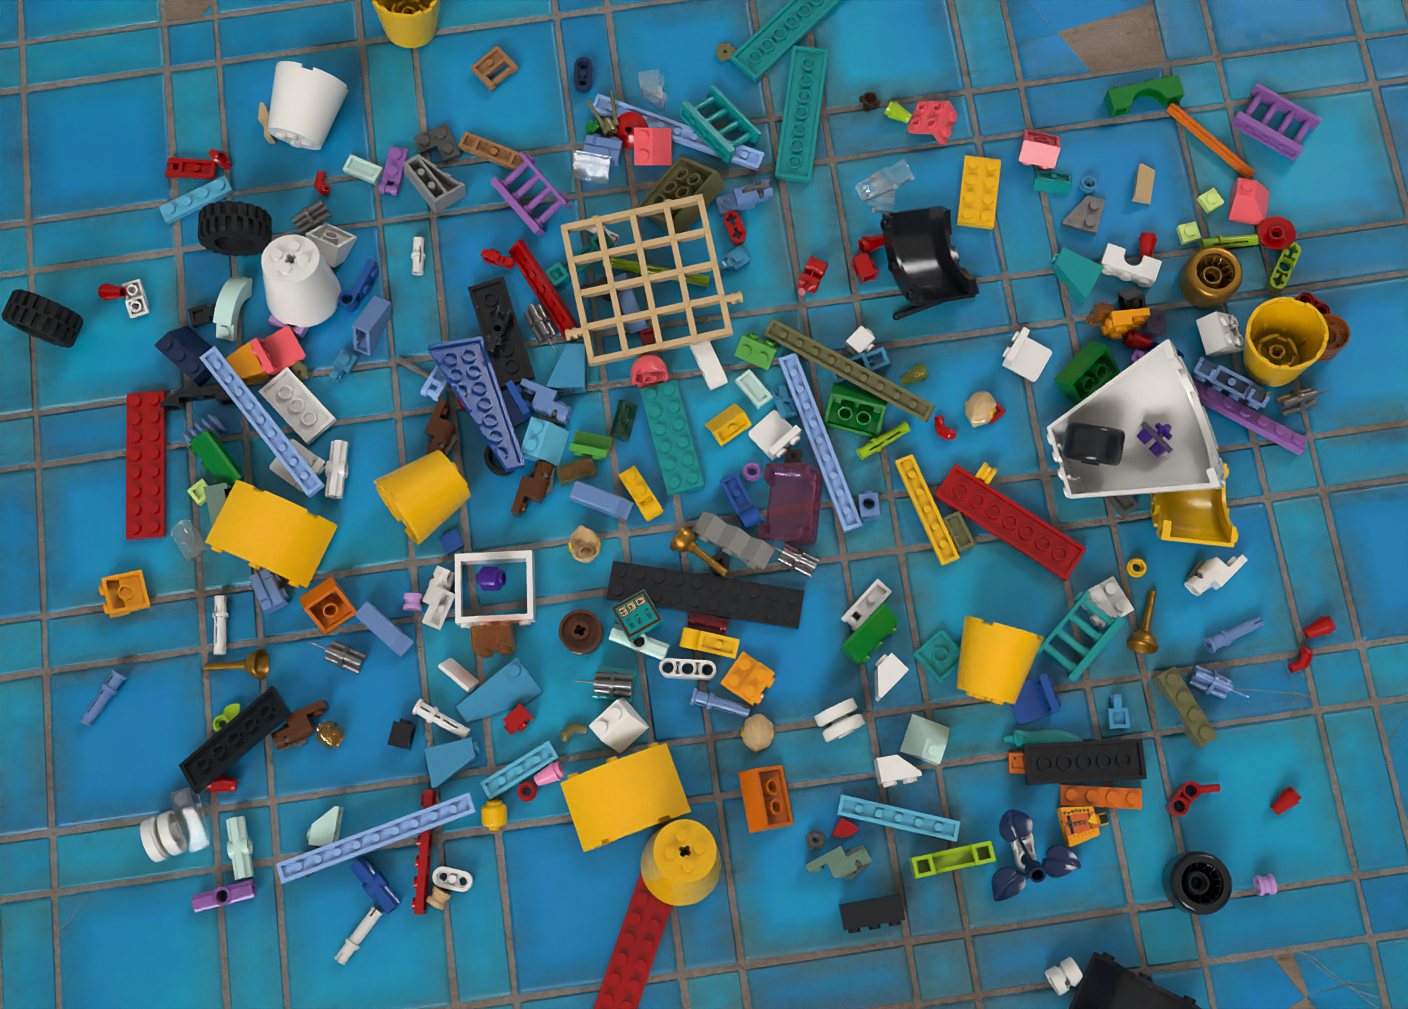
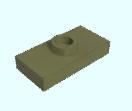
[942,511,976,554]

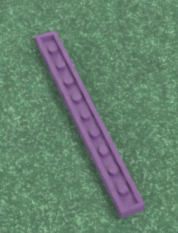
[1128,349,1308,456]

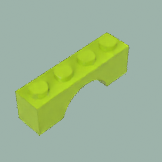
[909,841,996,879]

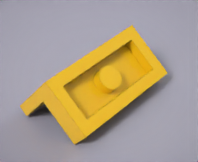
[705,404,752,446]

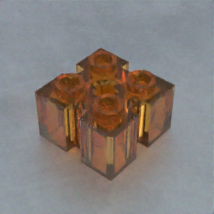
[470,622,517,658]

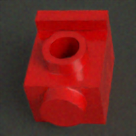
[852,252,879,284]
[503,704,536,735]

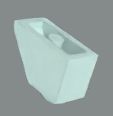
[307,806,344,846]

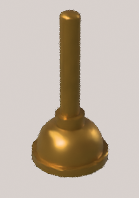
[669,524,728,576]
[1126,590,1159,654]
[204,648,270,680]

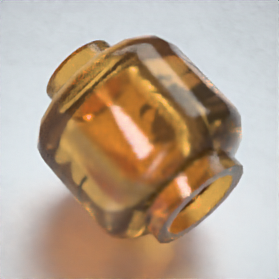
[315,720,345,750]

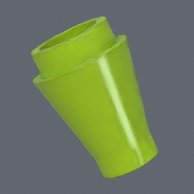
[884,101,912,124]

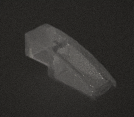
[855,159,915,202]

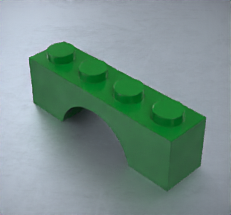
[1104,75,1184,118]

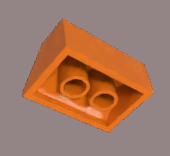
[738,765,794,833]

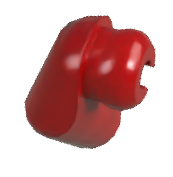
[934,416,956,440]
[1288,647,1313,673]

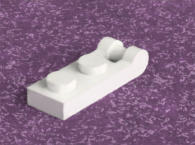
[841,579,892,631]

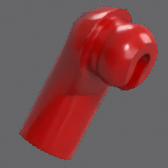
[314,171,331,196]

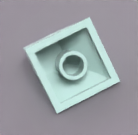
[899,714,950,766]

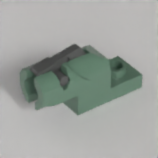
[804,844,872,880]

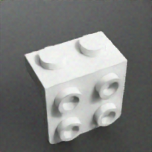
[1002,327,1052,382]
[748,410,801,461]
[269,439,325,492]

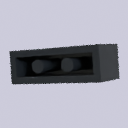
[839,894,905,934]

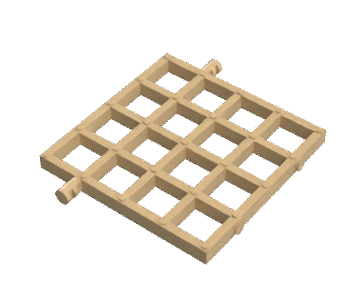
[560,194,743,367]

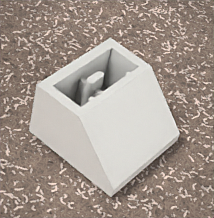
[1196,311,1244,357]
[874,755,922,787]

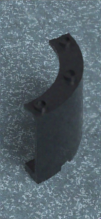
[880,206,976,306]
[1069,952,1202,1009]

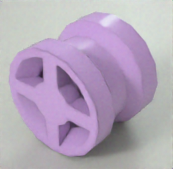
[403,593,423,611]
[1253,874,1277,896]

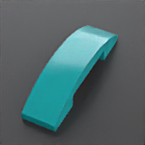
[544,230,615,287]

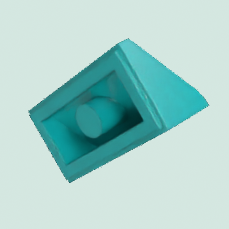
[1033,169,1072,195]

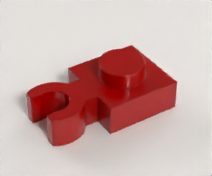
[481,248,515,270]

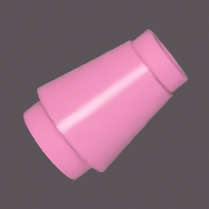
[534,762,565,786]

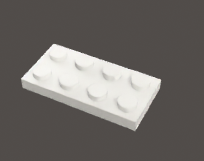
[258,367,337,445]

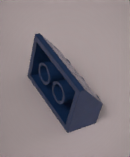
[154,325,213,388]

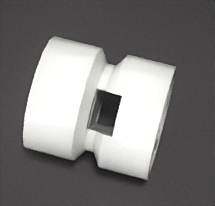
[1045,957,1083,996]

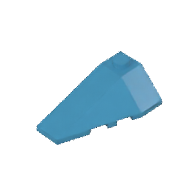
[456,658,542,723]

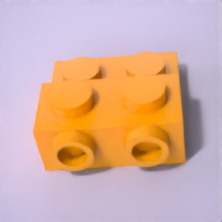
[1101,308,1151,340]
[98,569,150,618]
[720,652,776,707]

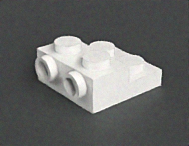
[1081,576,1134,630]

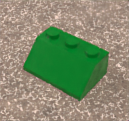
[1054,340,1121,405]
[823,383,888,439]
[189,428,245,485]
[840,602,899,666]

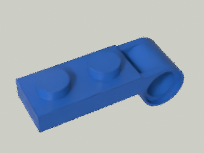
[338,259,380,312]
[720,472,763,530]

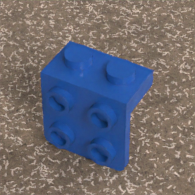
[501,380,532,428]
[1010,673,1061,724]

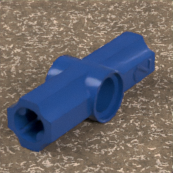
[349,856,402,914]

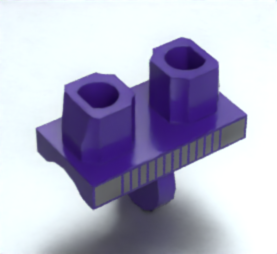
[1136,422,1173,457]

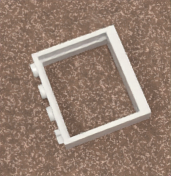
[455,550,536,629]

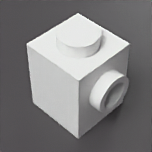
[845,326,875,356]

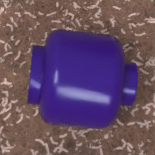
[476,566,506,591]

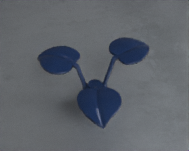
[991,809,1081,901]

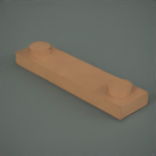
[458,131,527,175]

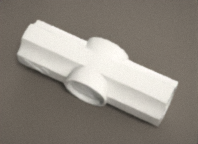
[325,440,349,499]

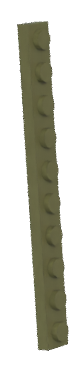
[763,318,936,423]

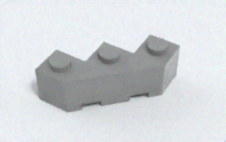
[693,511,775,569]

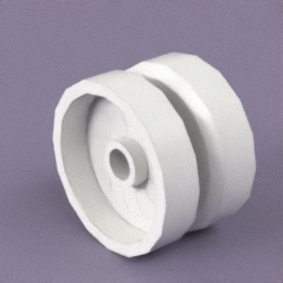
[814,698,866,743]
[140,810,187,862]

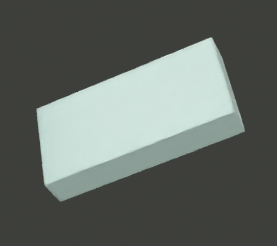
[342,154,384,185]
[735,369,773,410]

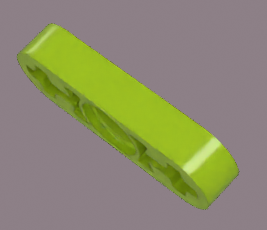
[1267,242,1301,292]

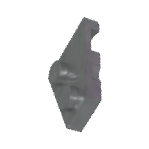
[1061,195,1105,236]

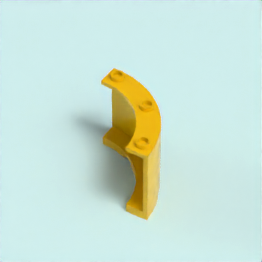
[1150,463,1238,547]
[205,480,338,588]
[560,742,691,852]

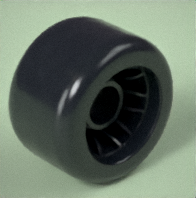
[1062,422,1125,466]
[1162,851,1232,915]

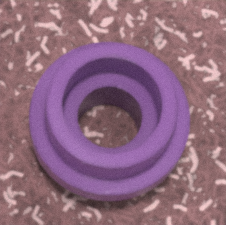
[743,462,762,481]

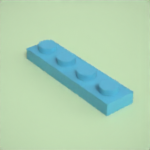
[159,175,234,225]
[480,741,559,800]

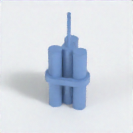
[1188,665,1249,699]

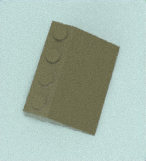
[635,156,726,234]

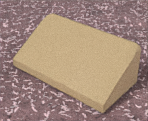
[1132,163,1155,205]

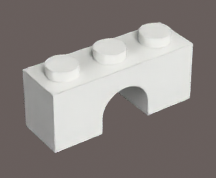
[1099,243,1162,288]

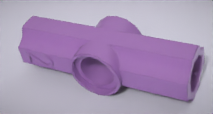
[191,879,257,913]

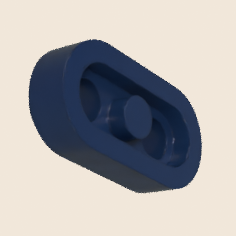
[574,57,593,93]

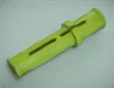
[1199,234,1258,249]
[856,421,910,460]

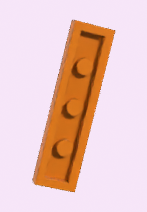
[1059,785,1142,810]

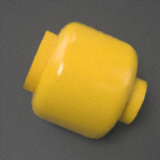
[481,800,508,831]

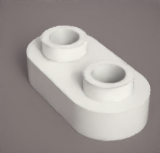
[432,866,473,892]

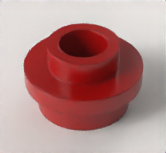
[517,781,538,802]

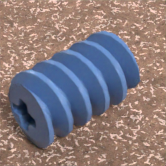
[181,414,227,446]

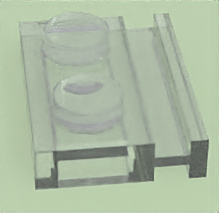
[572,151,611,185]

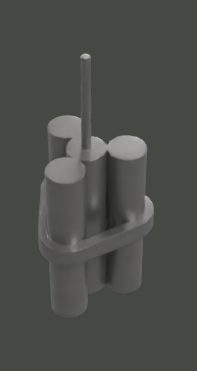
[280,200,332,236]
[523,303,557,354]
[1274,387,1332,417]
[766,542,819,578]
[309,640,367,674]
[574,671,634,697]

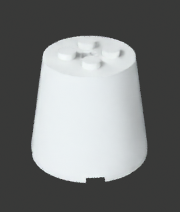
[267,61,348,150]
[261,235,341,328]

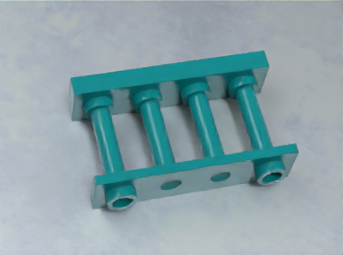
[678,85,761,164]
[1038,590,1126,682]

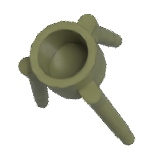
[587,90,620,137]

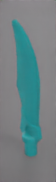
[1002,730,1082,746]

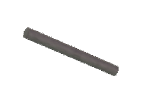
[395,356,457,396]

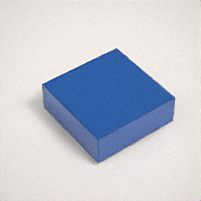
[439,529,465,556]

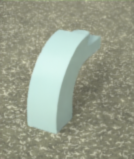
[213,275,252,342]

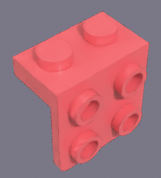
[907,101,958,145]
[250,326,306,376]

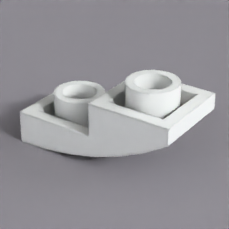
[121,279,150,319]

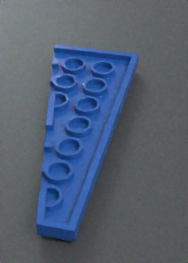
[428,336,525,472]

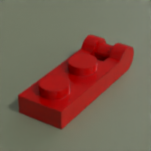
[165,158,218,180]

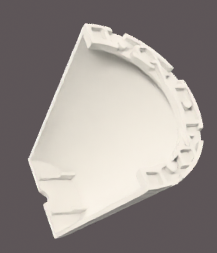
[1046,339,1226,499]

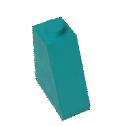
[1051,247,1103,304]

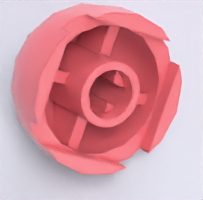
[630,354,669,389]

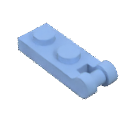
[420,364,449,402]

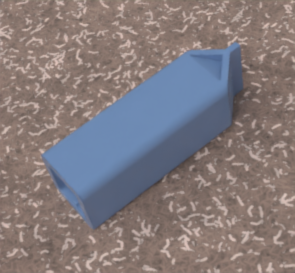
[614,273,648,334]
[569,480,634,521]
[355,601,414,657]

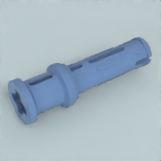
[1203,616,1263,654]
[80,668,128,726]
[690,687,751,718]

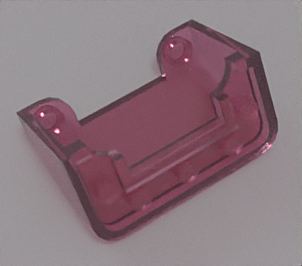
[757,462,822,545]

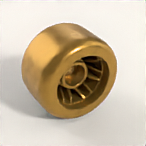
[1179,247,1243,308]

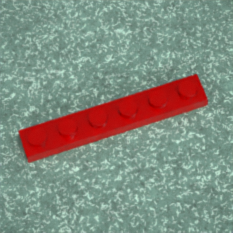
[508,240,579,339]
[412,790,437,915]

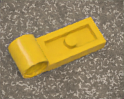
[618,465,664,522]
[679,627,740,659]

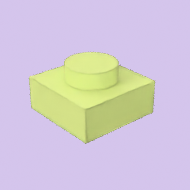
[1197,188,1224,214]
[1176,221,1201,245]
[187,479,209,506]

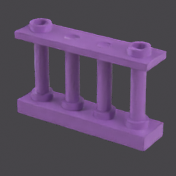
[1231,83,1322,161]
[490,152,572,237]

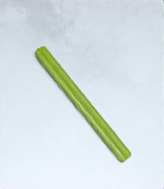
[602,258,710,287]

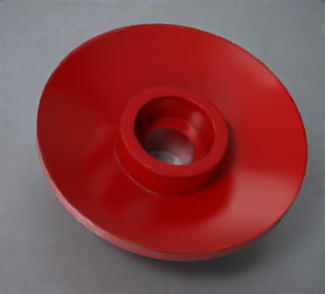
[614,112,648,149]
[1257,216,1296,250]

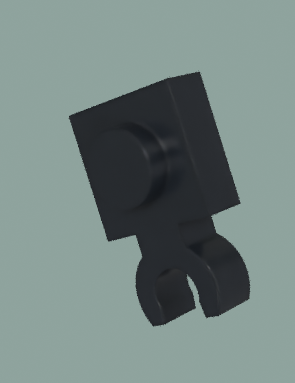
[188,303,216,328]

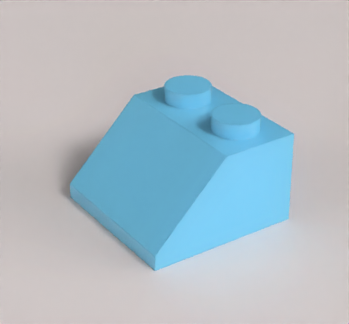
[521,417,570,468]

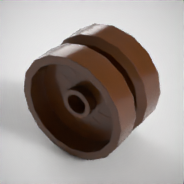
[558,609,604,656]

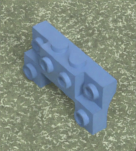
[1192,357,1271,410]

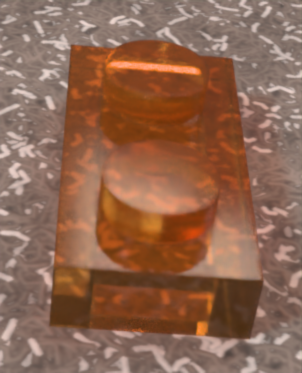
[1086,302,1115,325]
[555,455,597,487]

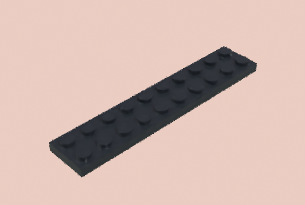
[606,561,804,630]

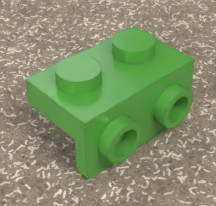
[734,332,780,370]
[569,430,613,460]

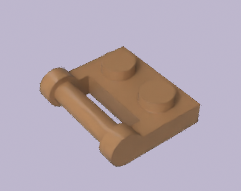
[470,46,519,92]

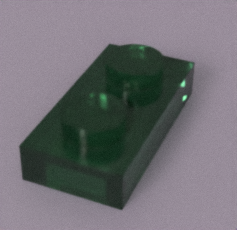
[610,399,638,442]

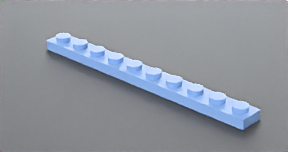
[591,94,765,171]
[199,346,325,498]
[778,353,862,533]
[276,793,477,884]

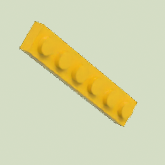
[894,454,960,566]

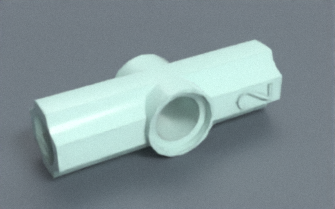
[609,624,670,660]
[226,816,254,880]

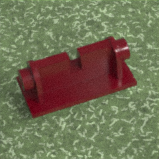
[687,612,729,636]

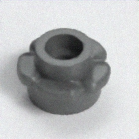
[805,830,825,850]

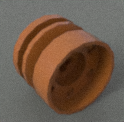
[1317,314,1351,362]

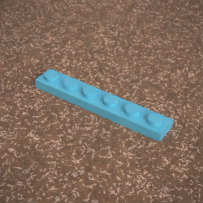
[837,794,960,842]

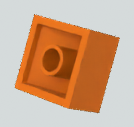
[299,576,357,635]

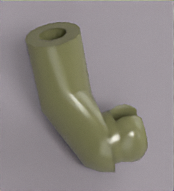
[560,723,588,742]

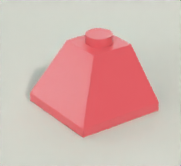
[1227,177,1269,226]

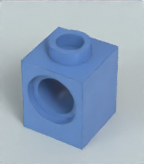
[857,490,880,521]

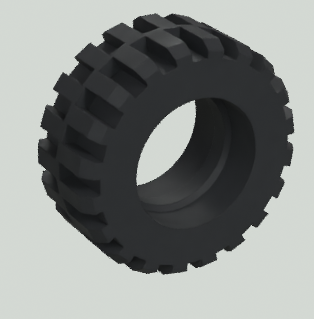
[198,200,272,257]
[1,289,83,348]

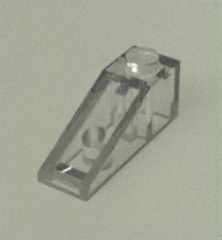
[170,787,211,852]

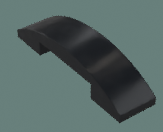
[160,387,235,412]

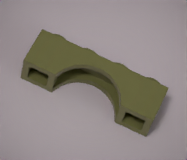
[1152,667,1218,749]

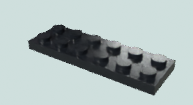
[468,277,535,390]
[179,686,293,794]
[1022,738,1147,785]

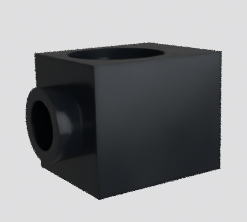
[1117,286,1146,310]
[387,719,417,750]

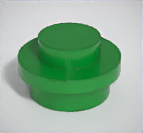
[585,119,601,135]

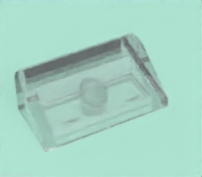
[169,519,208,562]

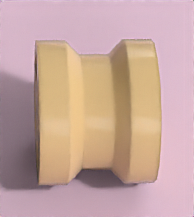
[426,885,451,910]

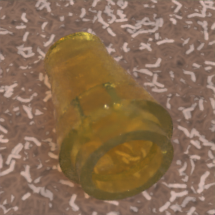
[900,363,929,387]

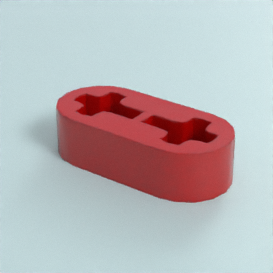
[723,211,746,245]

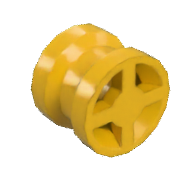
[975,462,998,484]

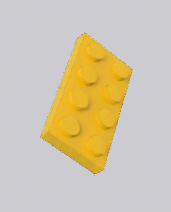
[956,155,1001,230]

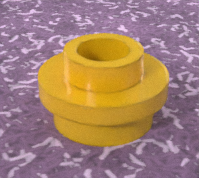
[1126,558,1147,578]

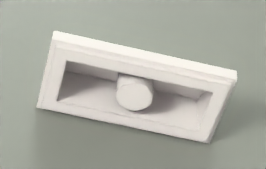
[438,658,479,693]

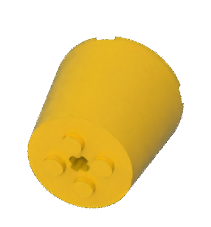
[371,0,441,48]
[1243,297,1329,387]
[373,450,471,545]
[956,615,1044,705]
[640,819,721,906]

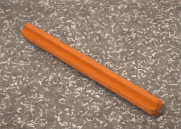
[1166,103,1255,179]

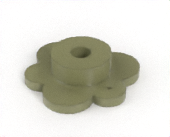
[715,43,736,62]
[292,361,309,382]

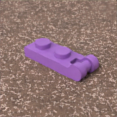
[379,146,409,196]

